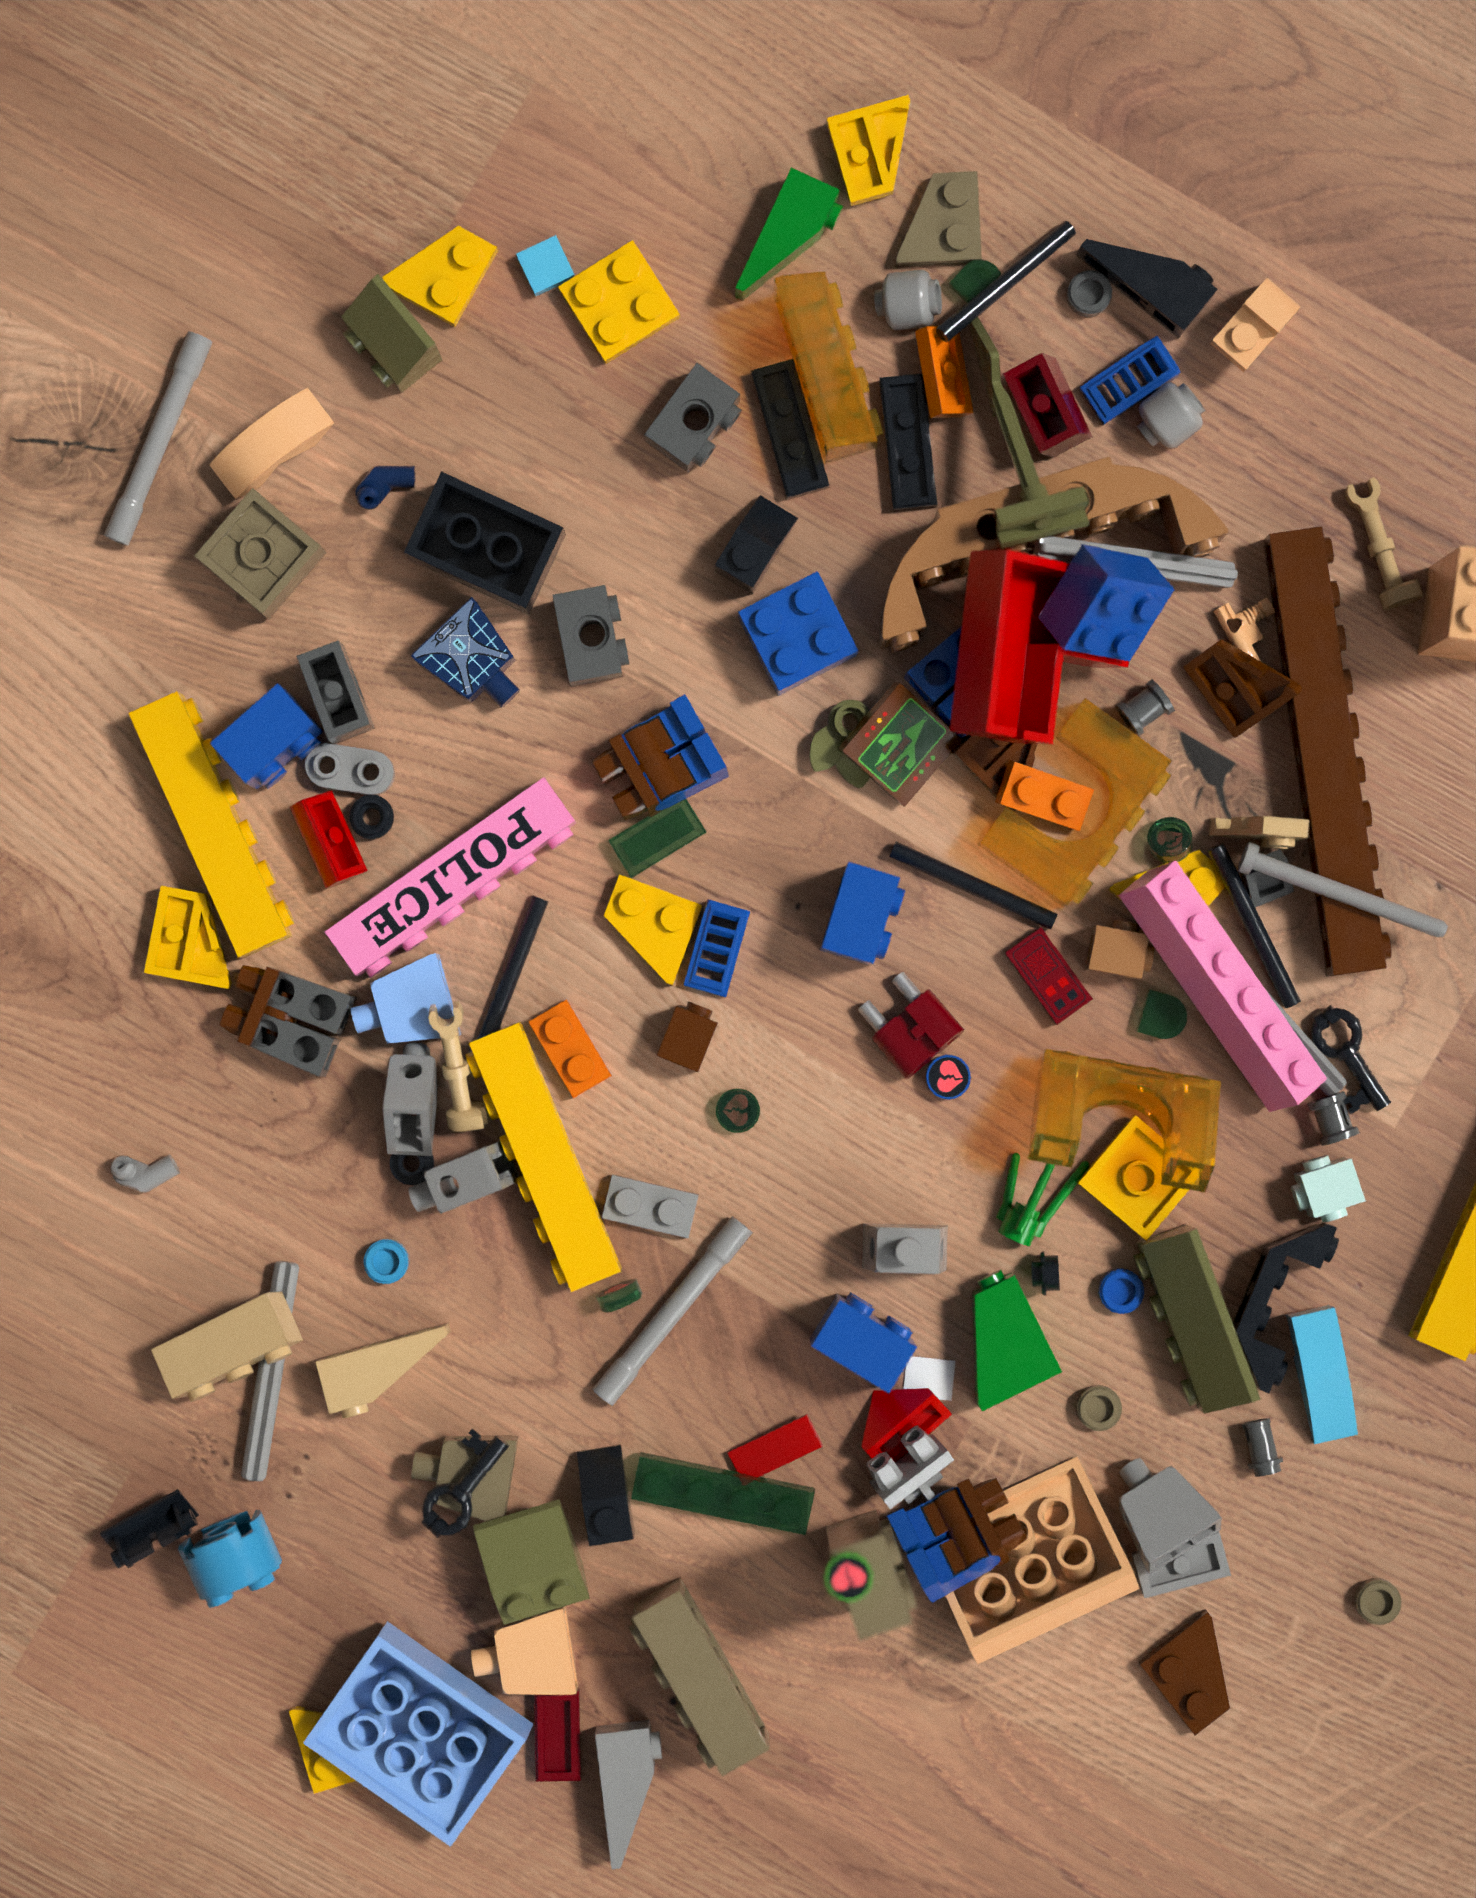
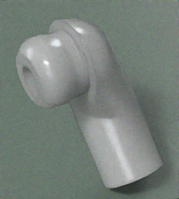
[110,1154,180,1193]

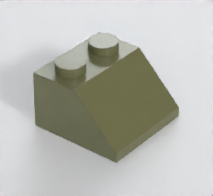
[341,274,442,393]
[473,1499,590,1625]

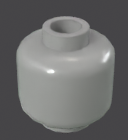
[875,270,942,330]
[1137,382,1205,449]

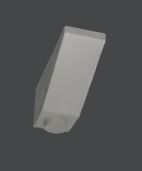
[595,1720,663,1869]

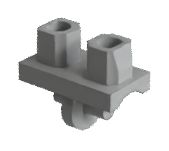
[867,1426,954,1509]

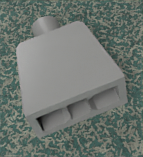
[383,1042,438,1156]
[409,1141,519,1214]
[862,1223,948,1274]
[1119,1458,1221,1575]

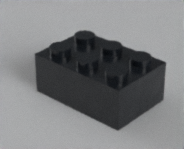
[404,471,566,615]

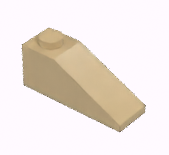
[315,1323,451,1418]

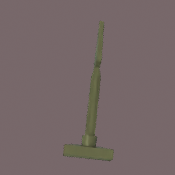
[969,317,1089,549]

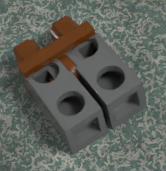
[219,965,357,1077]

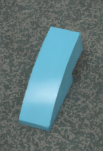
[1286,1305,1358,1444]

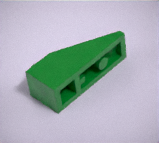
[735,167,843,300]

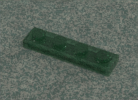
[631,1452,815,1535]

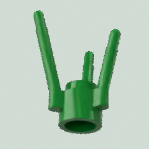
[996,1153,1090,1247]

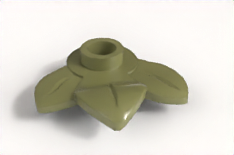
[809,700,870,788]

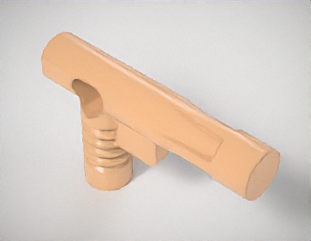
[1213,597,1275,661]

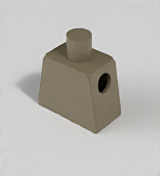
[411,1435,519,1521]

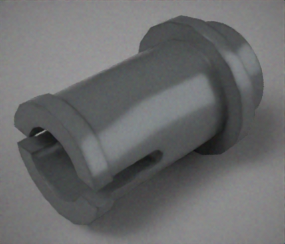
[1242,1418,1283,1477]

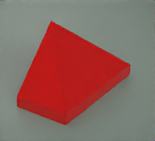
[861,1388,952,1462]

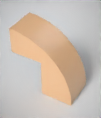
[209,388,334,500]

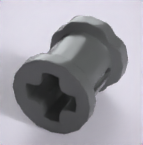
[1115,679,1175,737]
[1307,1091,1360,1146]

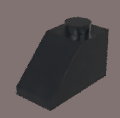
[715,495,798,594]
[577,1444,635,1547]

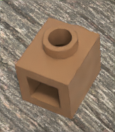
[1085,920,1155,979]

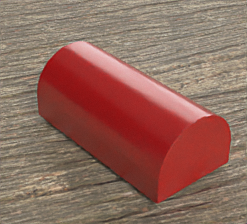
[289,790,368,889]

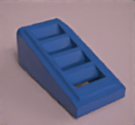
[1079,335,1181,425]
[684,899,750,997]

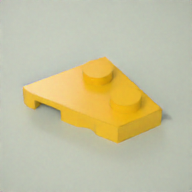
[826,95,910,207]

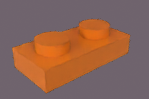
[915,326,973,418]
[995,760,1094,831]
[529,999,612,1098]

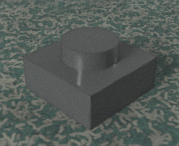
[1241,849,1294,908]

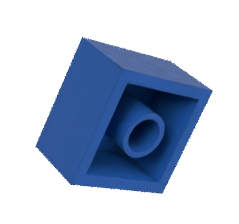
[1038,544,1175,661]
[738,571,859,696]
[210,683,324,790]
[820,861,905,966]
[810,1292,917,1393]

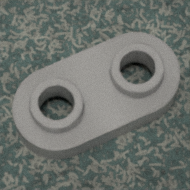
[305,743,395,795]

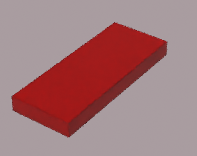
[728,1414,823,1485]

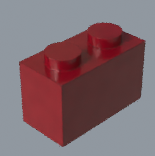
[1003,353,1093,457]

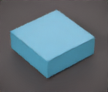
[516,235,575,297]

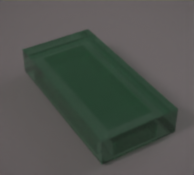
[608,799,707,879]

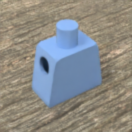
[351,953,462,1044]

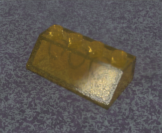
[773,271,883,464]

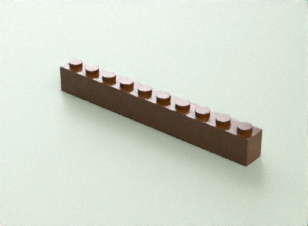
[1263,526,1392,976]

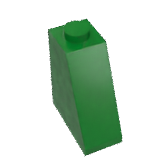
[972,1270,1062,1412]

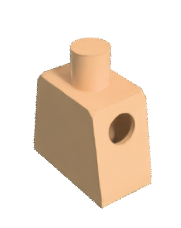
[471,1606,578,1695]

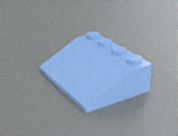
[303,1621,533,1847]

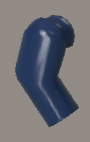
[355,466,416,510]

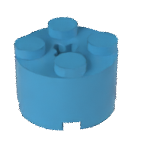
[178,1510,282,1608]

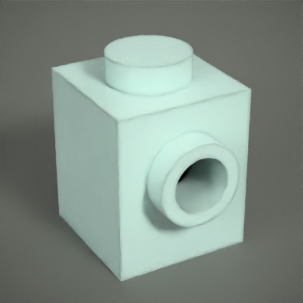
[1291,1155,1366,1223]

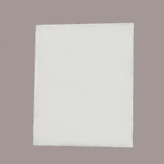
[904,1356,955,1401]

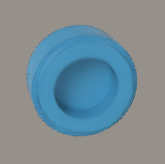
[364,1239,409,1284]

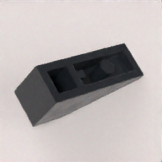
[1077,239,1218,339]

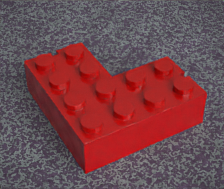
[950,549,1129,744]

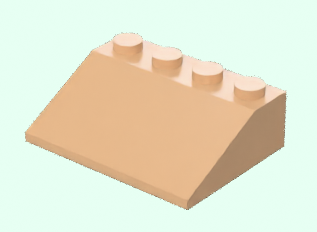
[946,1457,1139,1664]

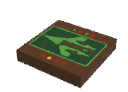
[838,681,962,807]

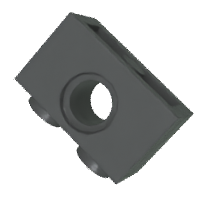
[644,363,742,472]
[553,585,630,687]
[297,640,375,744]

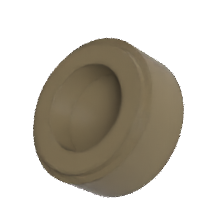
[1076,1385,1122,1431]
[1354,1578,1402,1625]

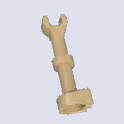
[1345,477,1423,610]
[428,1001,488,1132]

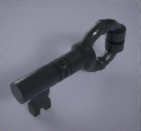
[1311,1005,1391,1114]
[421,1429,509,1538]

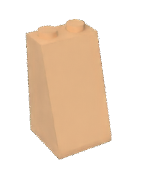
[1418,546,1476,662]

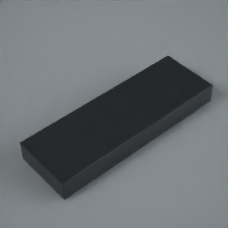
[751,359,830,500]
[879,373,938,511]

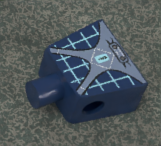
[411,597,520,708]

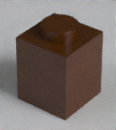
[656,1001,718,1072]

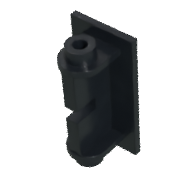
[100,1489,199,1568]

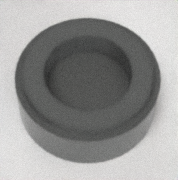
[1067,270,1112,317]

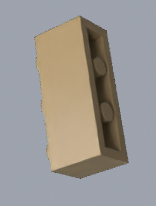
[151,1291,303,1402]

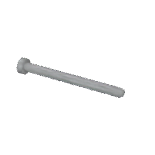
[1237,842,1448,938]

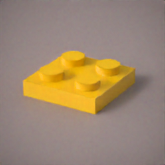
[558,240,680,364]
[1077,1115,1204,1241]

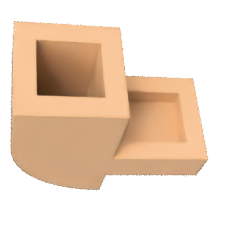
[1210,278,1301,373]

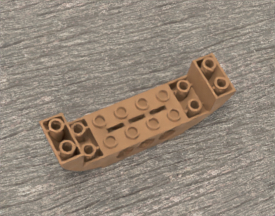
[879,456,1229,653]

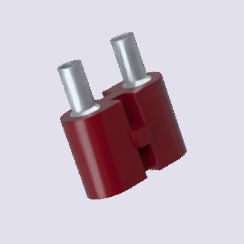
[858,972,965,1080]

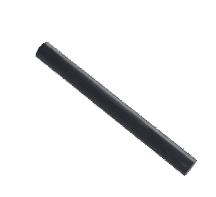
[936,221,1076,343]
[889,841,1058,930]
[1207,843,1301,1008]
[476,895,548,1040]

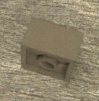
[194,488,326,619]

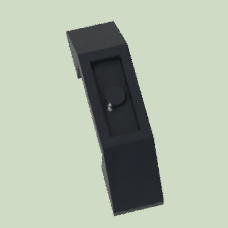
[1233,1222,1339,1394]

